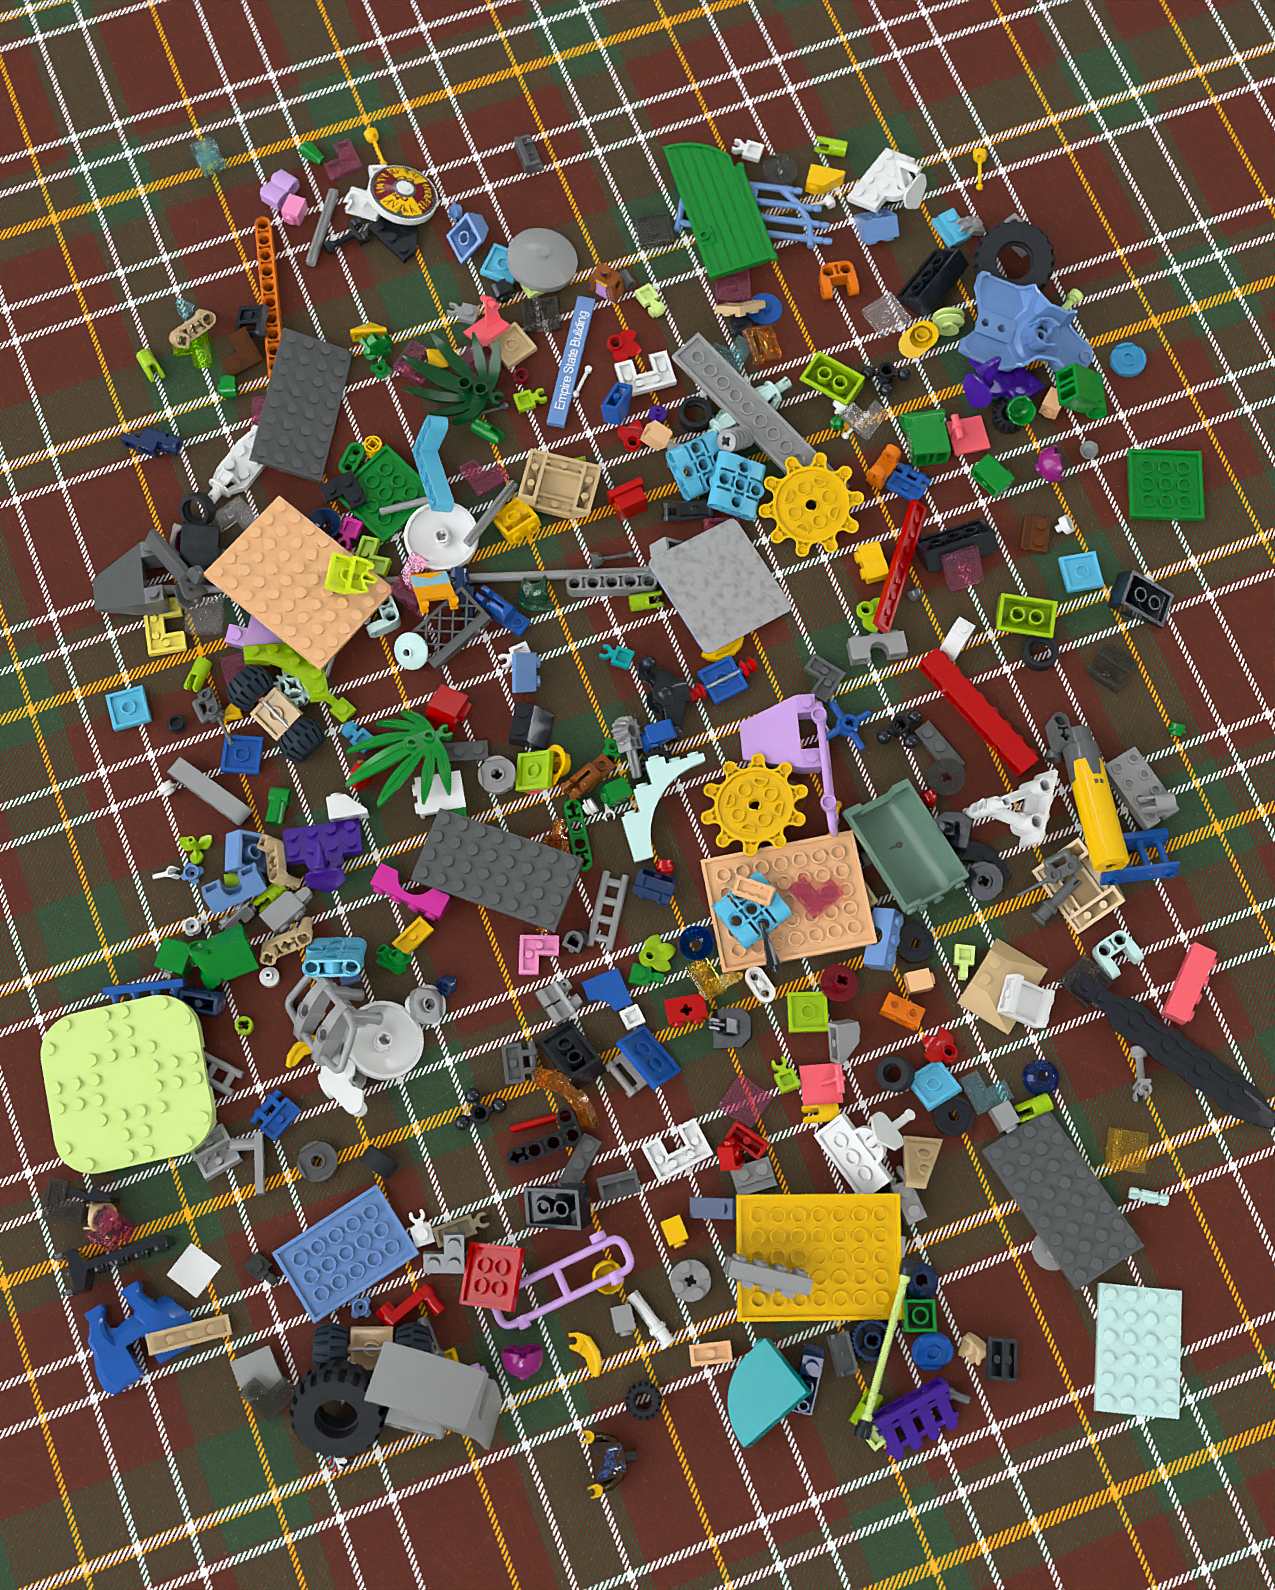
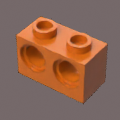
[879,992,926,1031]

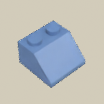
[853,208,899,245]
[512,652,541,693]
[225,829,272,874]

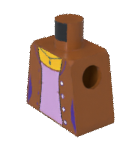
[587,263,625,304]

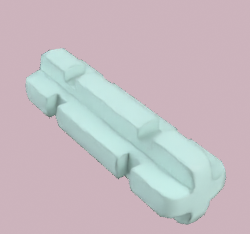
[1128,1187,1169,1206]

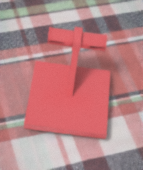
[463,294,511,347]
[946,414,990,456]
[799,1063,846,1106]

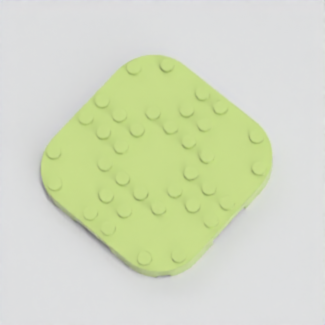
[41,995,216,1174]

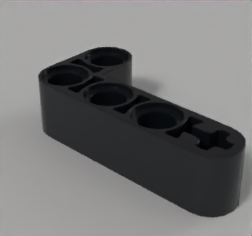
[506,1107,582,1166]

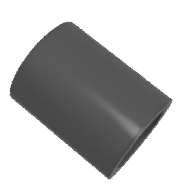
[619,269,636,290]

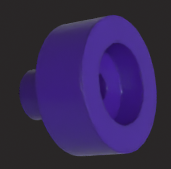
[649,405,667,424]

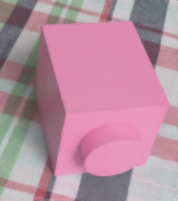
[281,194,308,226]

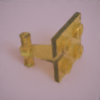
[684,958,744,1000]
[1104,1127,1149,1174]

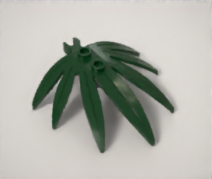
[402,332,505,426]

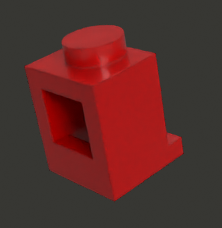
[717,1138,745,1171]

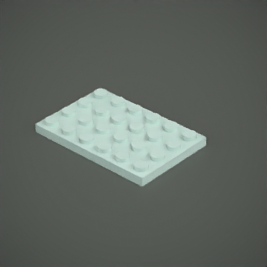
[1094,1283,1182,1419]

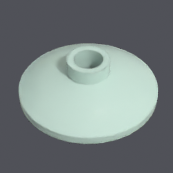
[394,632,428,670]

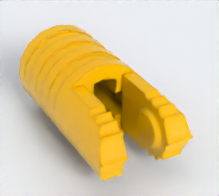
[801,1103,839,1124]

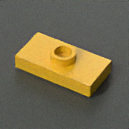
[392,916,434,955]

